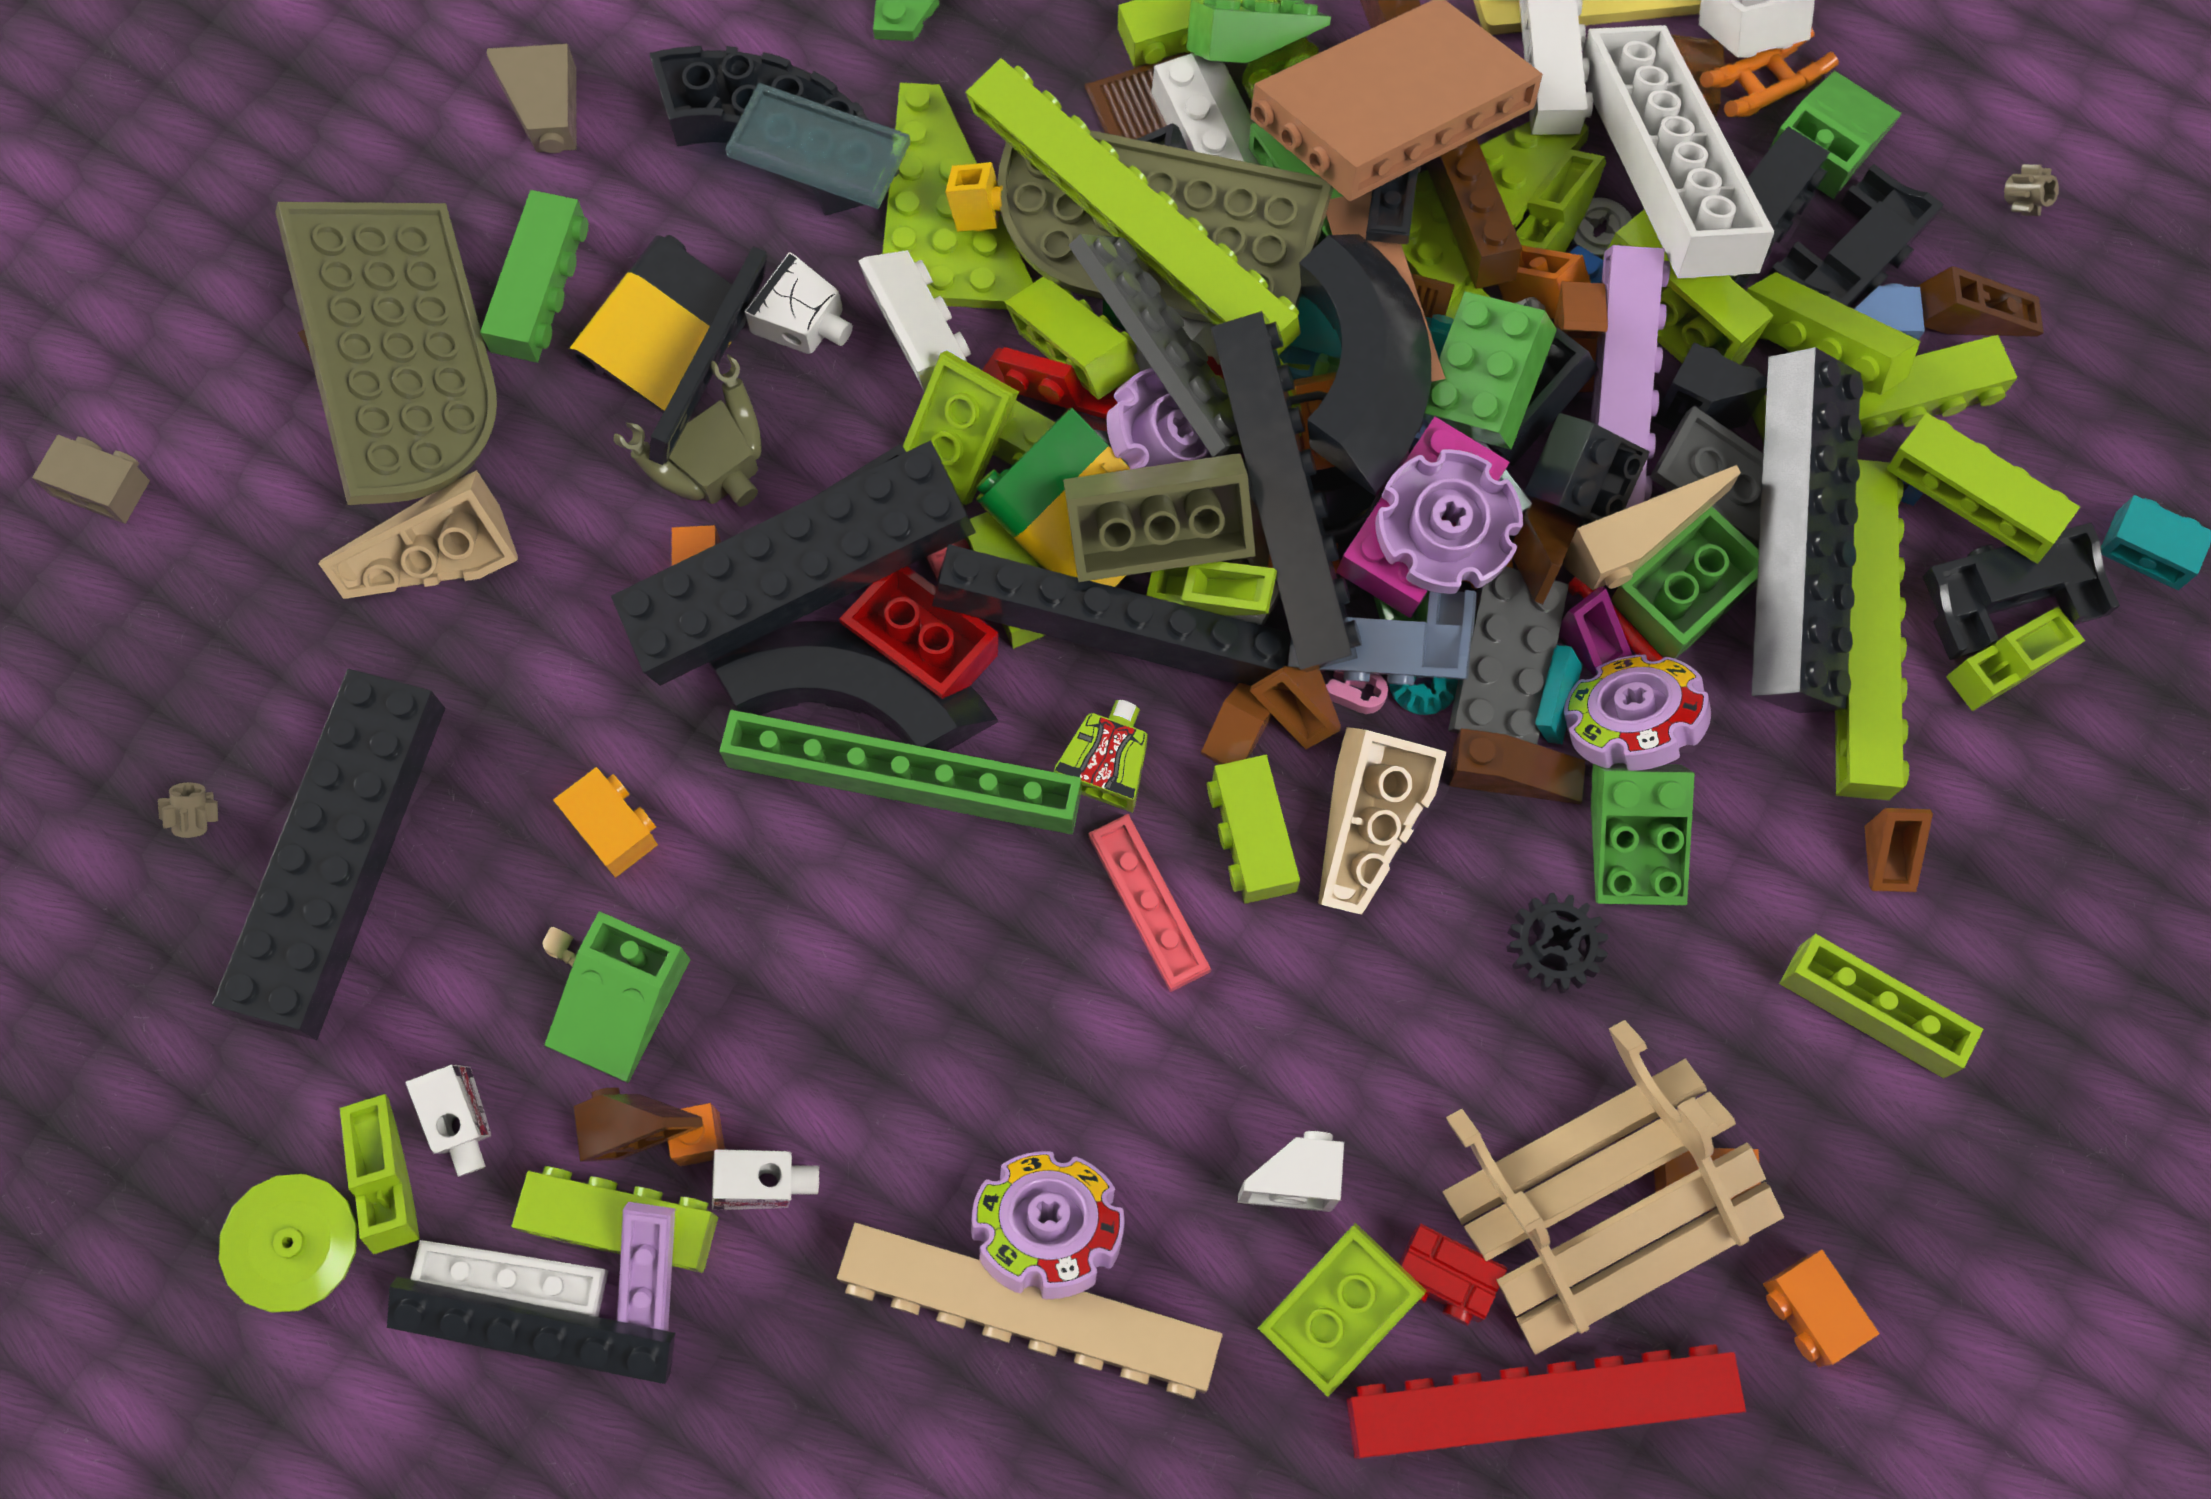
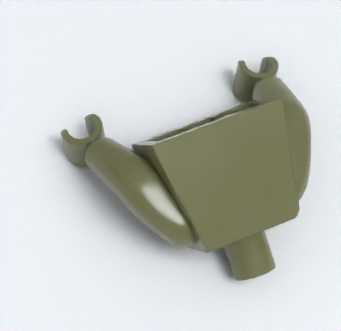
[614,354,762,507]

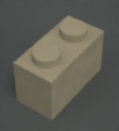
[32,434,150,524]

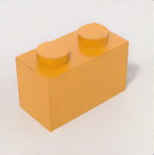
[553,767,658,878]

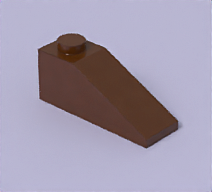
[1916,266,2044,337]
[1513,499,1580,605]
[1449,728,1586,804]
[574,1087,703,1161]

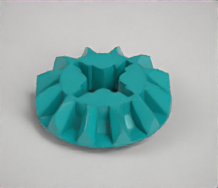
[1389,677,1458,715]

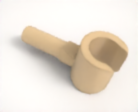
[543,927,576,966]

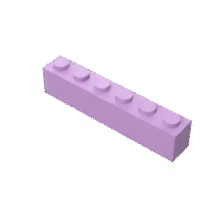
[1591,245,1670,509]

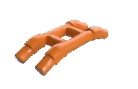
[1700,27,1839,117]

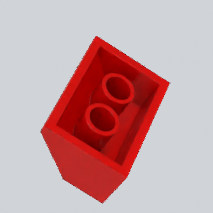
[839,566,999,699]

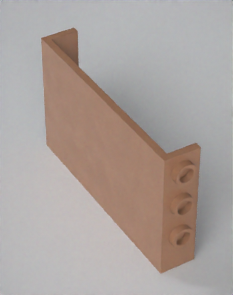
[1250,0,1543,201]

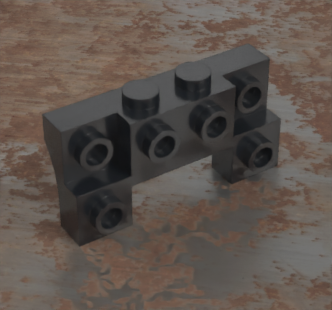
[1767,164,1944,307]
[1922,523,2120,660]

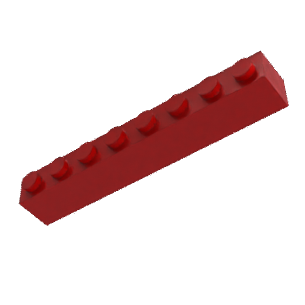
[1346,1344,1746,1459]

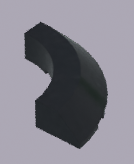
[649,45,899,216]
[1299,234,1431,497]
[709,621,998,752]

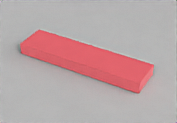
[1089,814,1211,992]

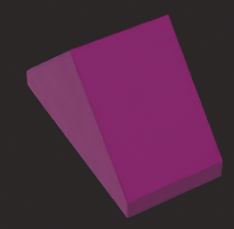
[1559,586,1632,677]

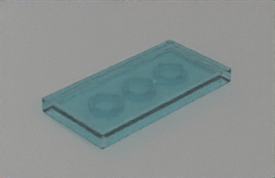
[725,83,911,209]

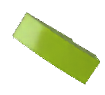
[1516,149,1606,252]
[1147,561,1277,616]
[1946,607,2085,712]
[340,1094,420,1254]

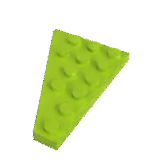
[883,83,1033,310]
[1401,121,1589,310]

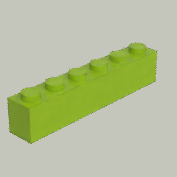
[1752,335,2018,443]

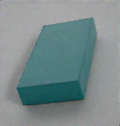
[1535,645,1582,744]

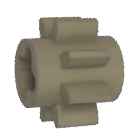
[2004,164,2059,216]
[158,782,218,838]

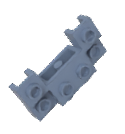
[1288,590,1476,685]

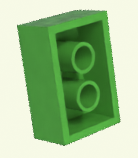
[1423,291,1557,449]
[1611,506,1759,659]

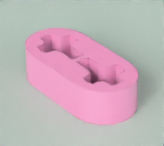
[1320,670,1388,714]

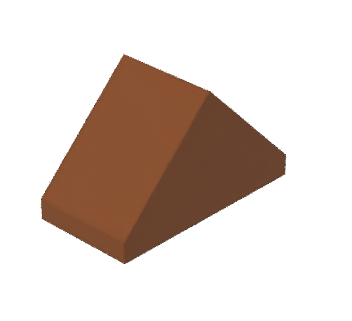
[1554,281,1608,339]
[1250,666,1341,749]
[1201,683,1273,765]
[1864,808,1933,892]

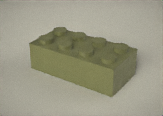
[1063,453,1256,582]

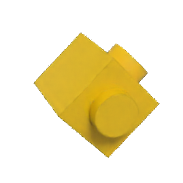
[945,162,1003,232]

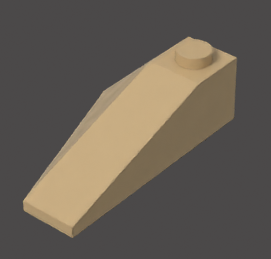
[1563,465,1741,590]
[319,470,518,599]
[1318,727,1446,915]

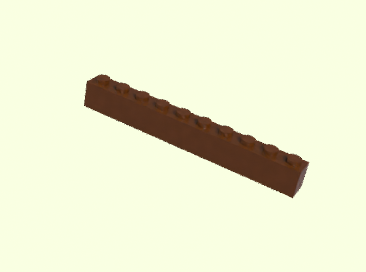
[1360,0,1522,289]

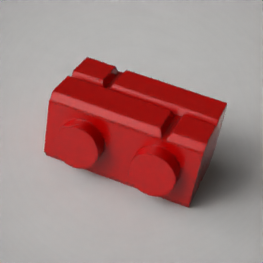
[1399,1223,1508,1326]

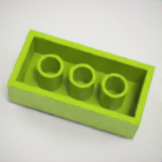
[1602,209,1774,365]

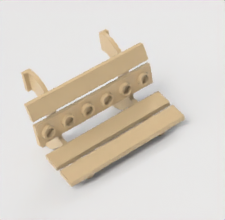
[1442,1020,1784,1355]

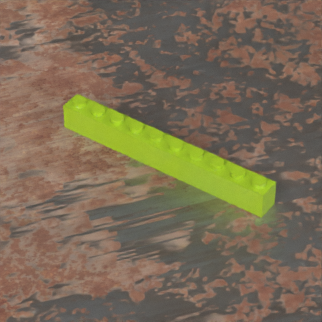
[966,58,1301,355]

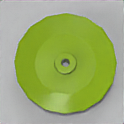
[219,1174,357,1313]

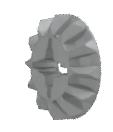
[1572,198,1632,259]

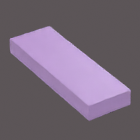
[617,1202,675,1331]

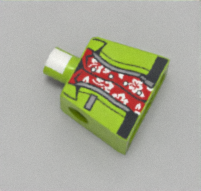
[1054,700,1148,813]

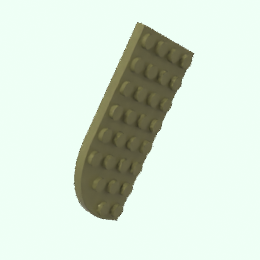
[998,130,1334,324]
[275,202,497,505]

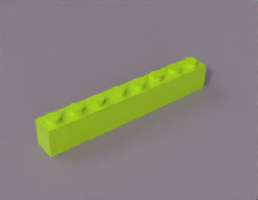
[1835,460,1909,800]

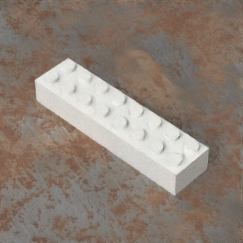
[1582,25,1774,278]

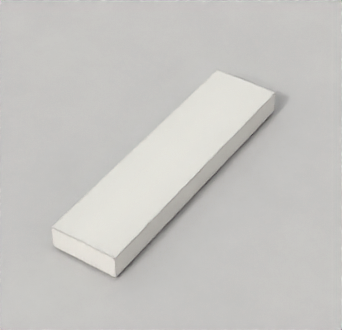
[411,1240,608,1317]

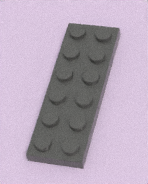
[1068,234,1244,457]

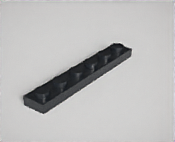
[387,1277,675,1384]

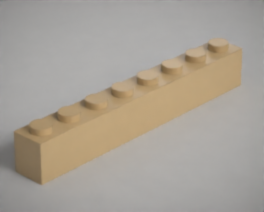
[837,1223,1222,1399]

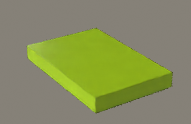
[903,351,1019,505]
[1258,1223,1427,1397]

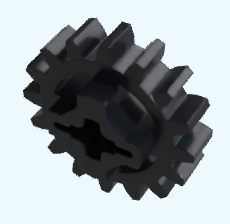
[1506,893,1608,994]

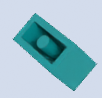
[2101,495,2211,591]

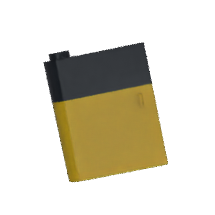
[568,235,753,413]

